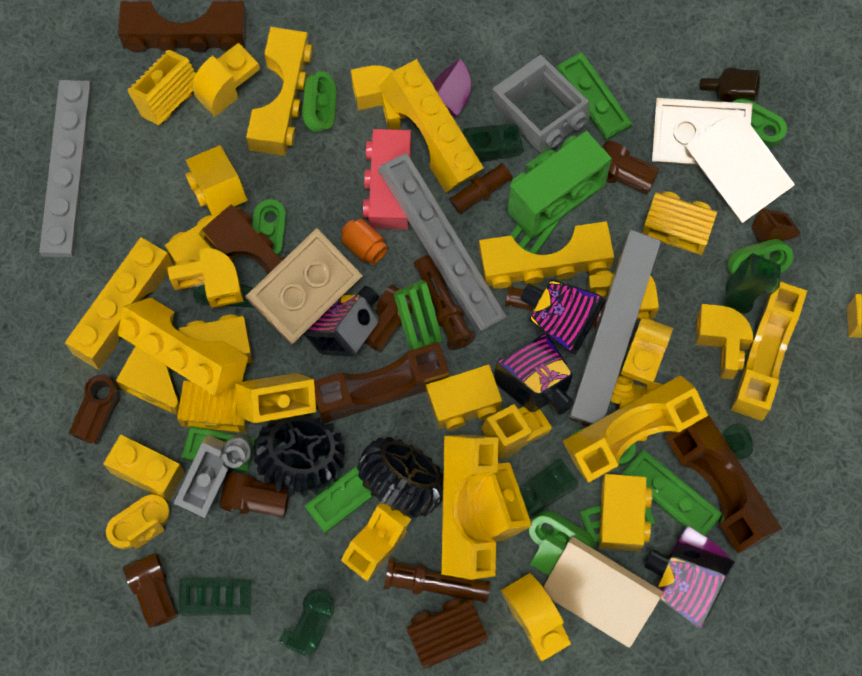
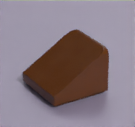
[752,209,800,242]

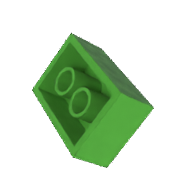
[507,130,612,240]

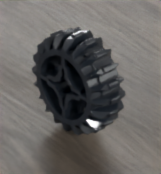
[253,413,346,498]
[356,437,444,518]

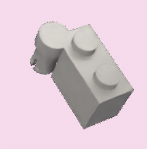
[173,435,252,518]

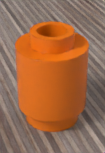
[341,218,389,265]

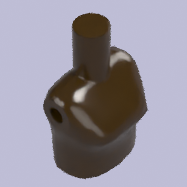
[700,67,760,102]

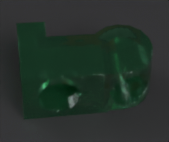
[463,124,524,162]
[725,253,781,314]
[519,458,578,519]
[279,589,334,660]

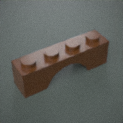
[118,1,247,52]
[199,204,285,275]
[314,342,449,424]
[665,414,782,554]

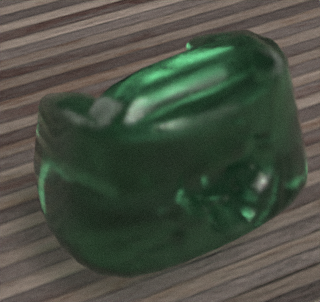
[724,423,753,459]

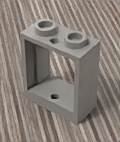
[492,55,590,154]

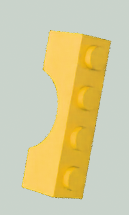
[246,27,313,156]
[380,59,484,193]
[478,221,614,289]
[65,237,173,370]
[730,280,807,421]
[117,297,248,396]
[563,375,708,483]
[441,435,498,580]

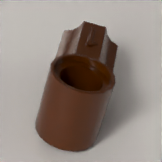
[602,141,660,195]
[364,284,413,352]
[69,375,121,445]
[219,473,290,518]
[123,553,178,628]

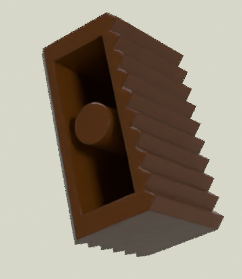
[406,598,488,670]

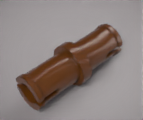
[449,163,513,215]

